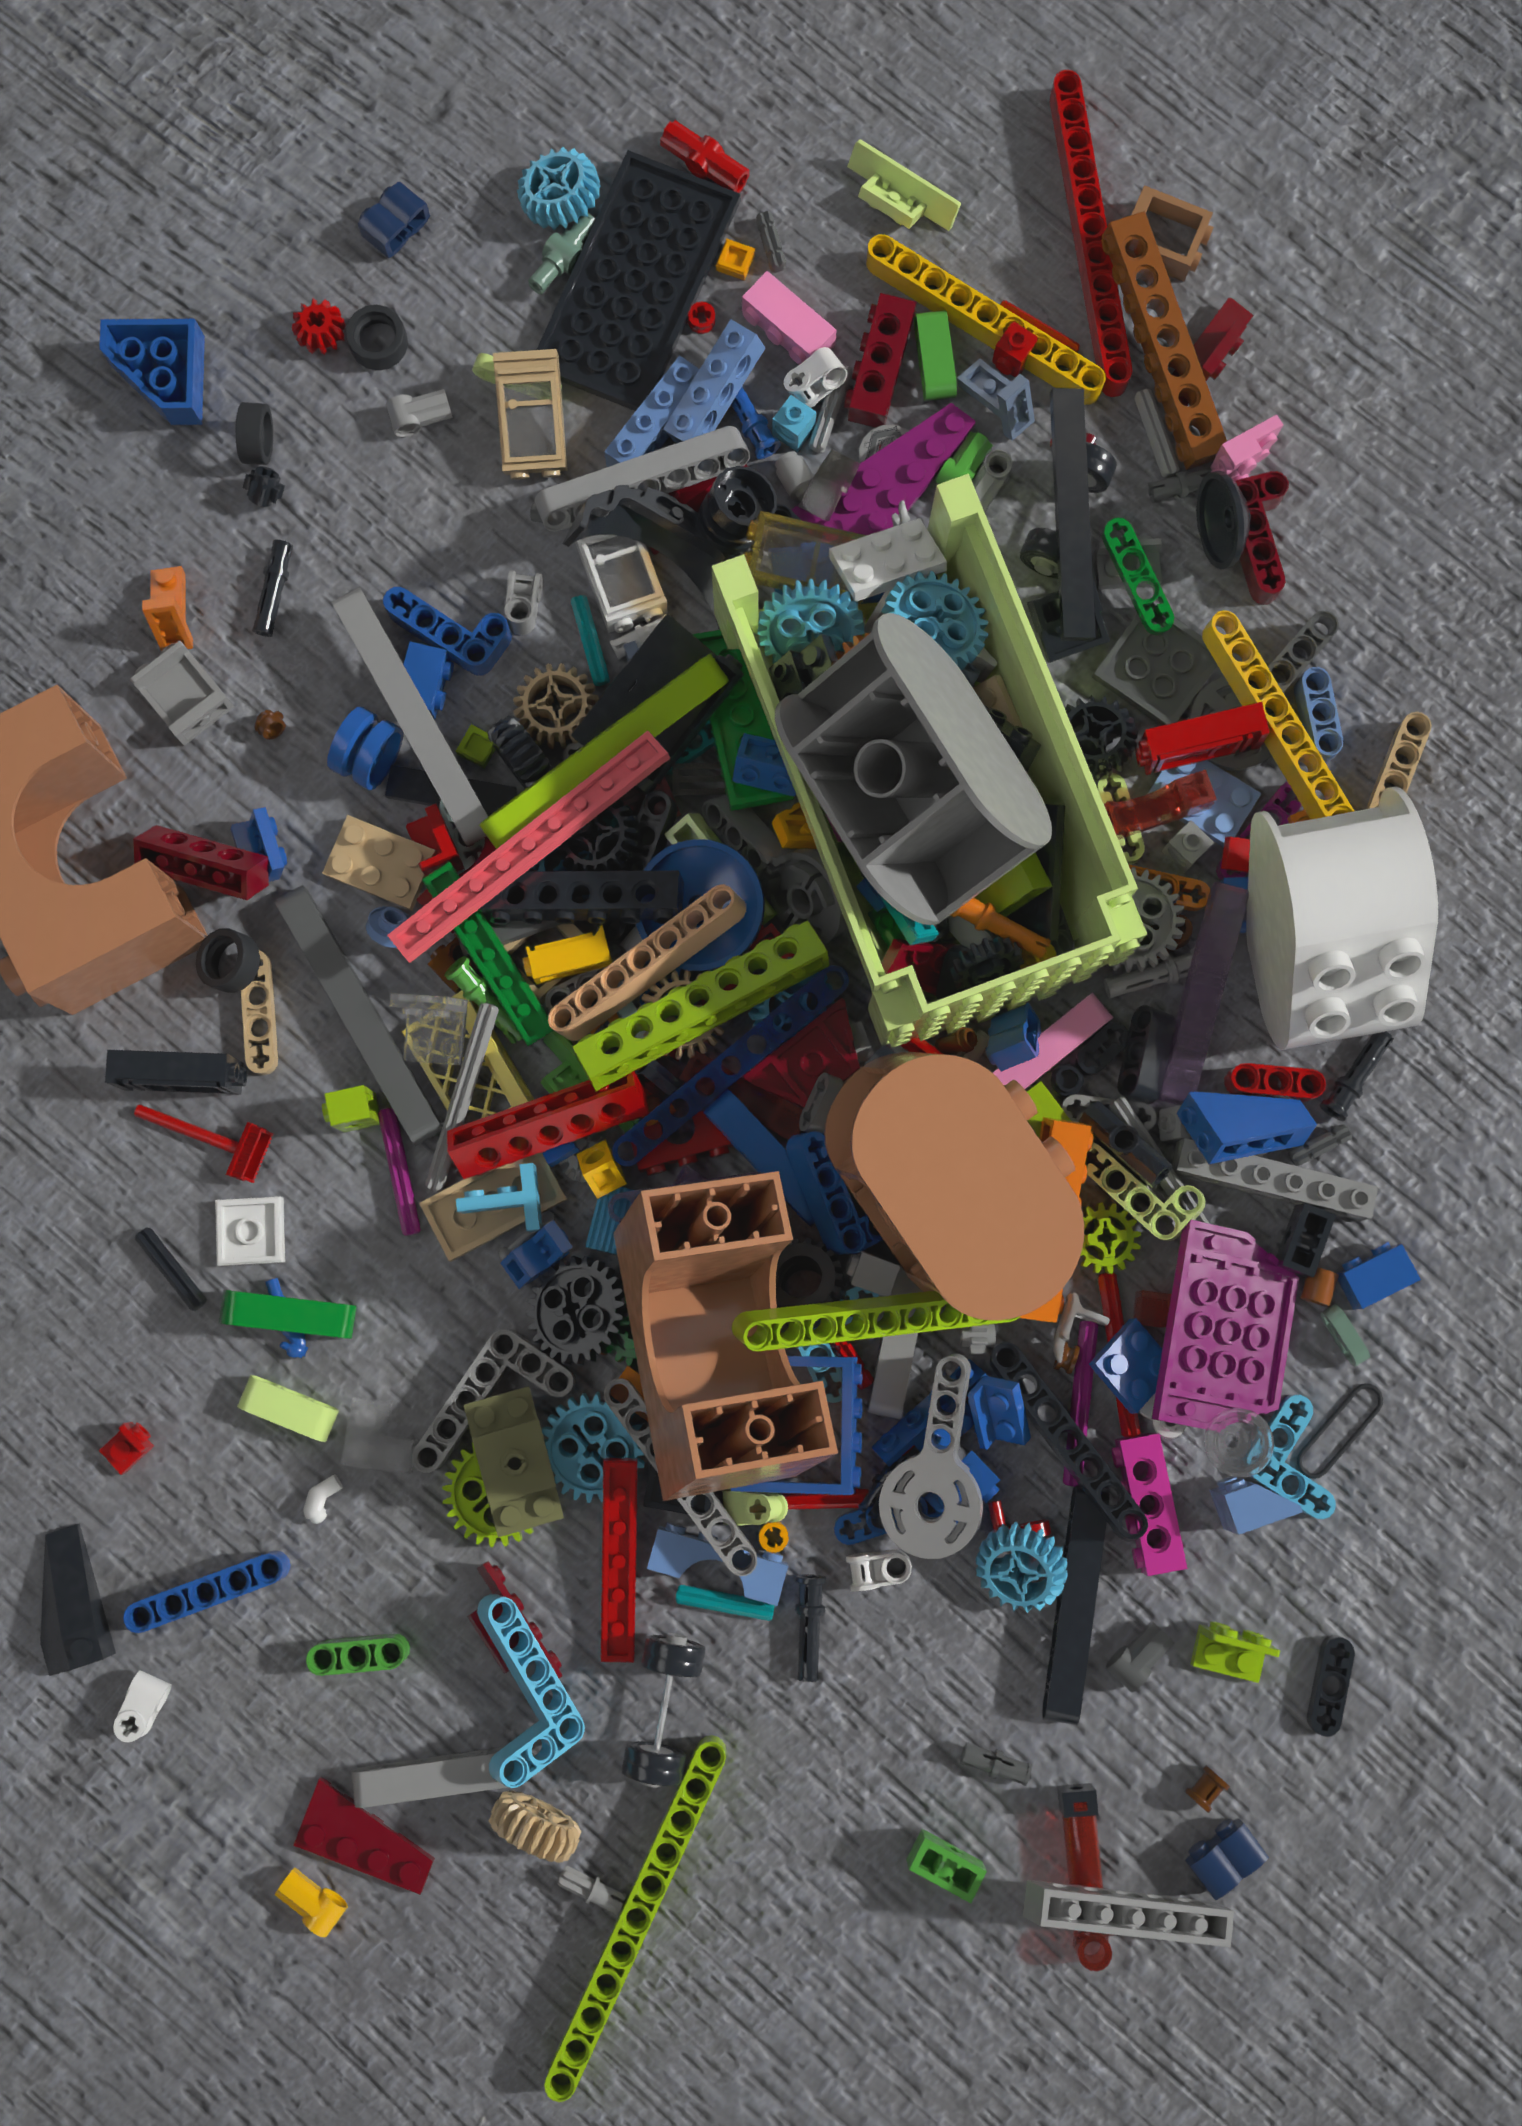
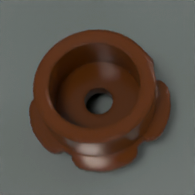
[254,710,286,740]

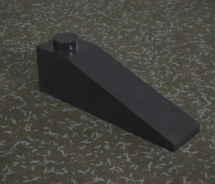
[40,1523,116,1676]

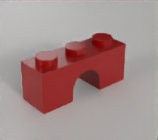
[628,1110,733,1176]

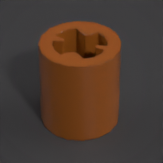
[1300,1267,1339,1307]

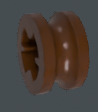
[1053,1342,1080,1374]

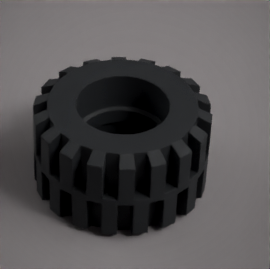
[776,1238,846,1328]

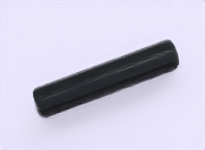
[135,1228,207,1311]

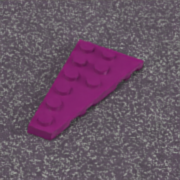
[791,403,976,542]

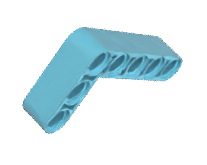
[477,1594,585,1788]

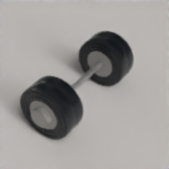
[1020,442,1117,579]
[622,1633,705,1787]

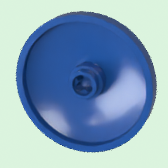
[636,839,765,971]

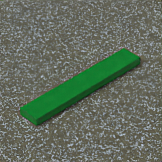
[422,862,554,1046]

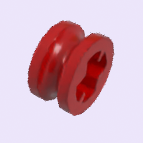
[688,301,716,334]

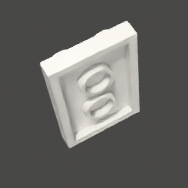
[829,518,947,602]

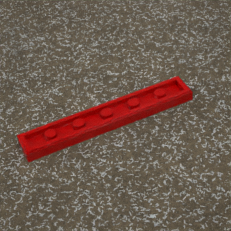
[601,1458,638,1663]

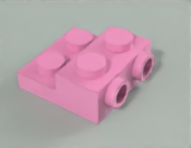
[1210,415,1283,481]

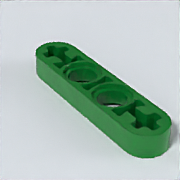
[1102,517,1175,636]

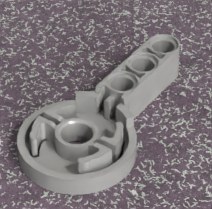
[879,1353,983,1559]

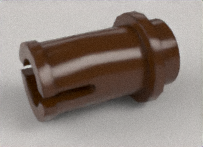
[935,1027,978,1055]

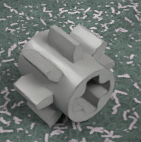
[960,1324,996,1354]

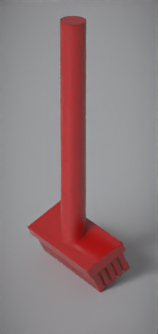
[134,1104,274,1183]

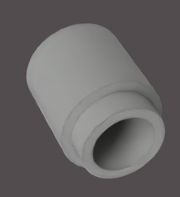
[775,451,817,501]

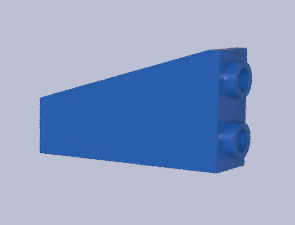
[1176,1091,1317,1164]

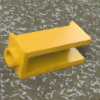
[522,925,612,984]

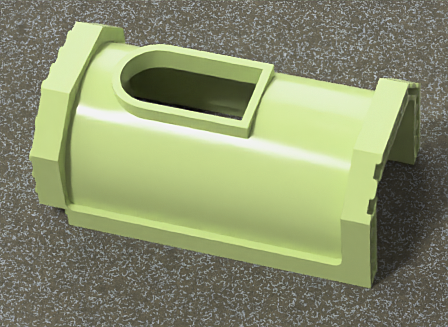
[712,474,1147,1048]

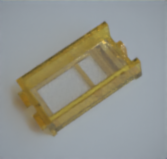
[744,511,866,606]

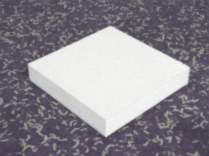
[215,1196,285,1266]

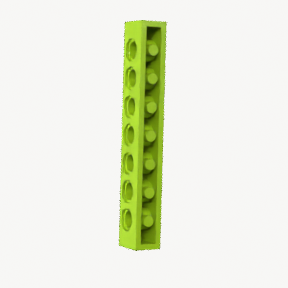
[572,921,830,1091]

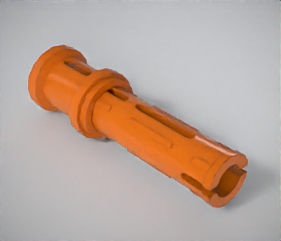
[950,898,1051,959]

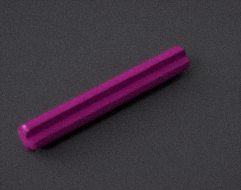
[378,1108,421,1236]

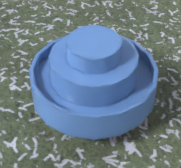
[365,906,410,948]

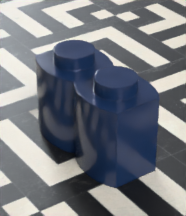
[358,182,430,258]
[1185,1818,1269,1901]

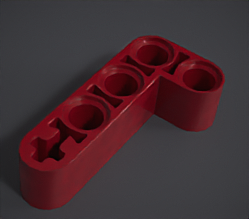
[1235,471,1289,605]

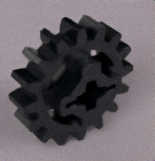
[949,936,1024,991]

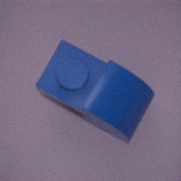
[500,1220,572,1289]

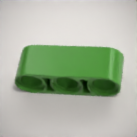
[914,310,957,401]
[306,1633,410,1676]

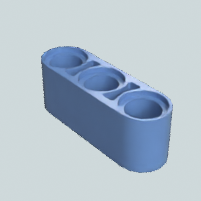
[1294,667,1343,763]

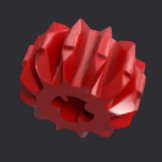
[292,298,346,355]

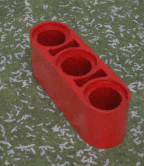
[1224,1063,1326,1102]

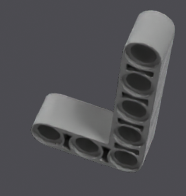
[412,1330,576,1473]

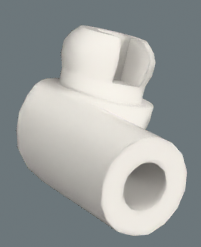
[303,1474,343,1524]

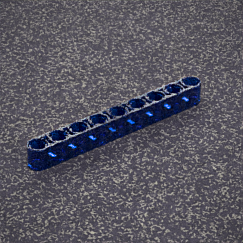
[612,965,849,1166]

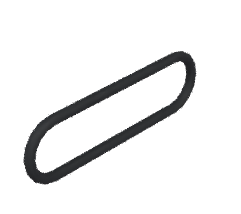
[1297,1383,1383,1479]

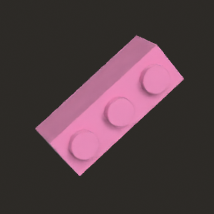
[742,271,837,365]

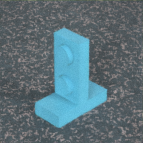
[456,1163,543,1232]

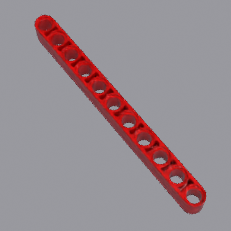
[1049,70,1132,397]

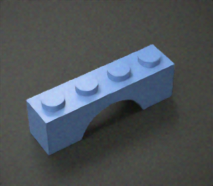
[647,1522,788,1606]

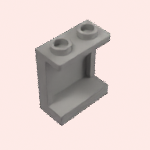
[130,641,234,746]

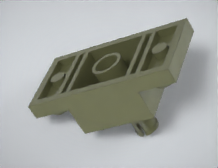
[464,1386,564,1538]

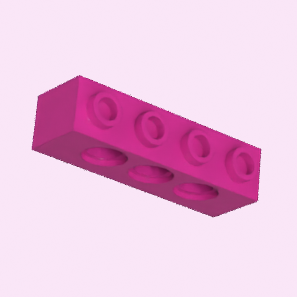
[1111,1432,1188,1576]

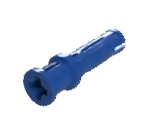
[731,387,781,459]

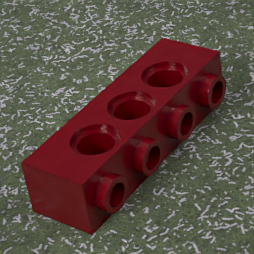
[844,293,916,428]
[133,825,269,900]

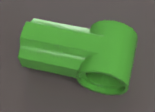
[936,431,993,484]

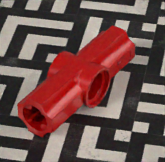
[660,120,750,193]

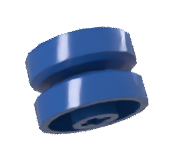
[327,707,403,790]

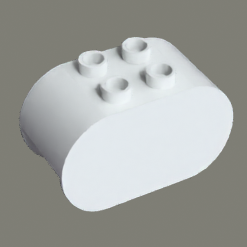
[1246,787,1438,1050]

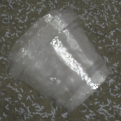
[1204,1408,1274,1477]

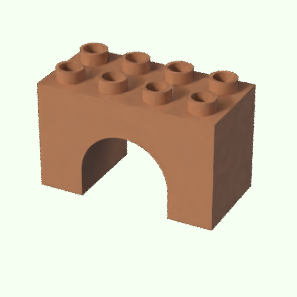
[0,685,208,1015]
[613,1171,838,1501]

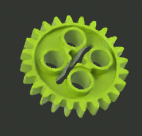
[442,1443,534,1547]

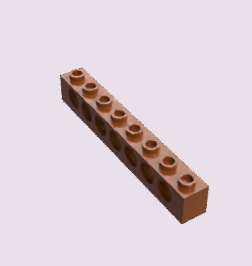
[1102,211,1227,470]

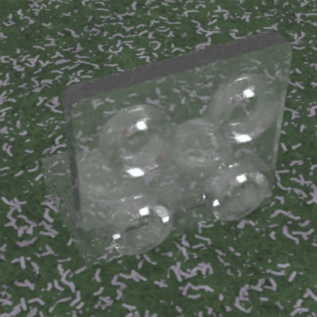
[389,993,468,1065]

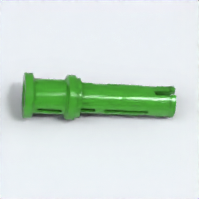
[444,956,522,1044]

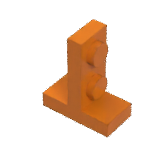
[142,566,193,651]

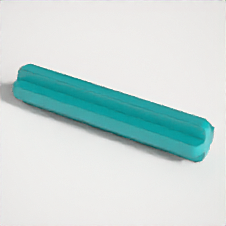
[571,595,610,686]
[675,1585,775,1621]

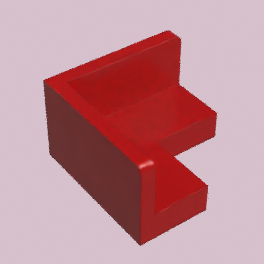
[406,803,465,876]

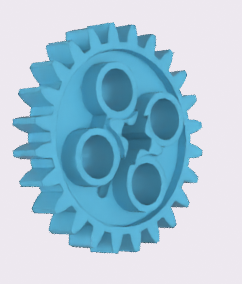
[881,571,988,670]
[758,579,864,664]
[542,1392,645,1503]

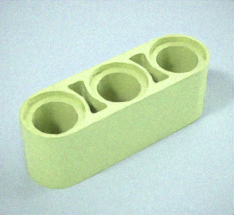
[237,1375,339,1442]

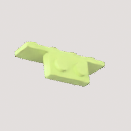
[847,139,961,231]

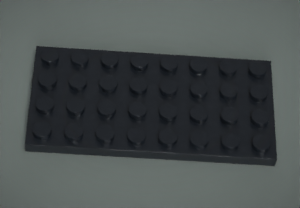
[536,150,741,411]

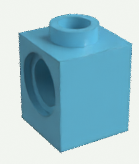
[772,395,816,452]

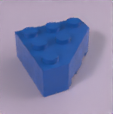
[99,319,205,425]

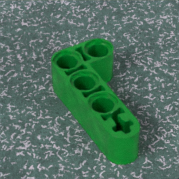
[219,1290,357,1339]

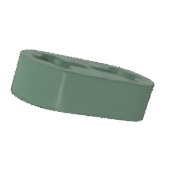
[1320,1304,1370,1367]

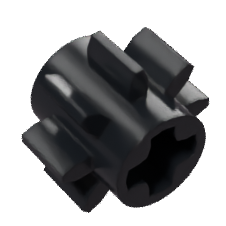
[242,466,285,507]

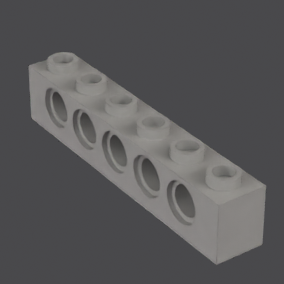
[1172,1138,1379,1221]
[1023,1880,1234,1948]

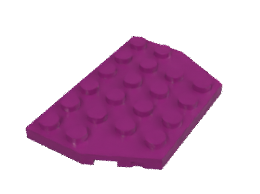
[1151,1219,1299,1431]

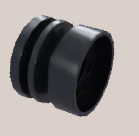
[697,466,777,554]

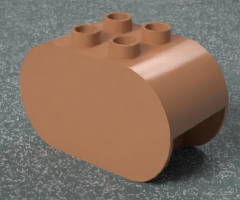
[824,1052,1084,1320]

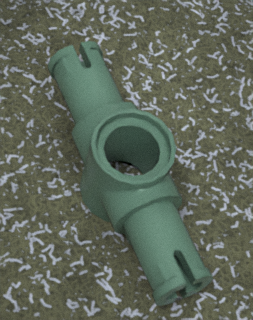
[528,213,595,295]

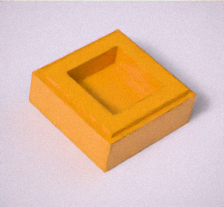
[716,238,755,281]

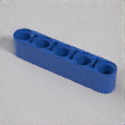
[703,1089,833,1227]
[123,1550,290,1633]

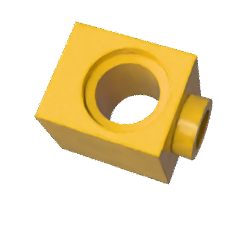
[576,1139,627,1199]

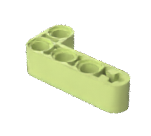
[1085,1143,1206,1241]

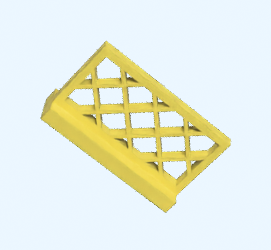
[402,991,534,1125]

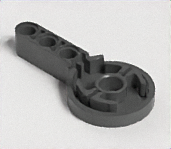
[1189,611,1339,771]
[702,794,847,945]

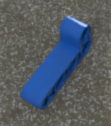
[383,587,512,676]
[786,1131,883,1255]

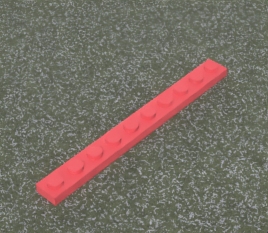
[387,731,670,963]

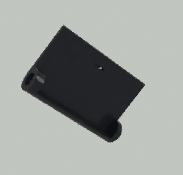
[571,613,744,796]

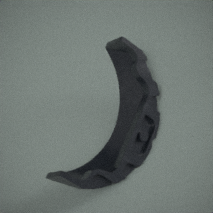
[562,485,734,629]

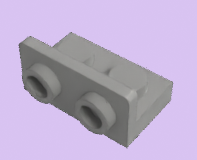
[1094,535,1162,590]

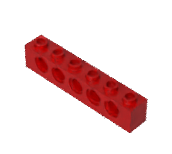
[447,1071,649,1179]

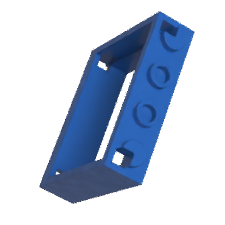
[731,1356,863,1495]

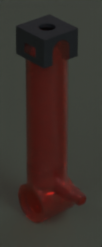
[1057,1783,1118,1971]

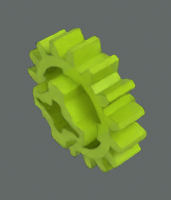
[1080,1202,1141,1274]

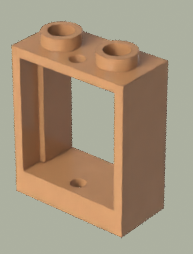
[1125,185,1214,282]

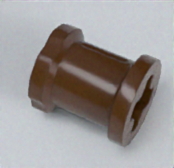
[1184,1765,1230,1813]

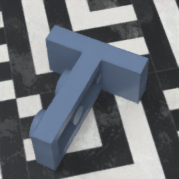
[957,358,1035,441]

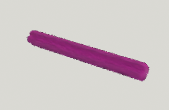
[1063,1320,1099,1487]

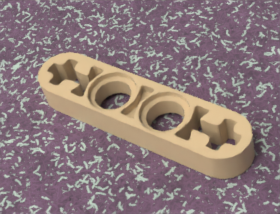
[241,950,278,1075]

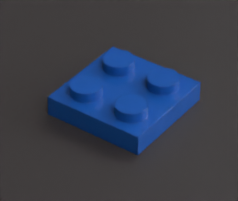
[1089,1318,1163,1414]

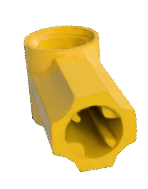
[274,1867,348,1938]

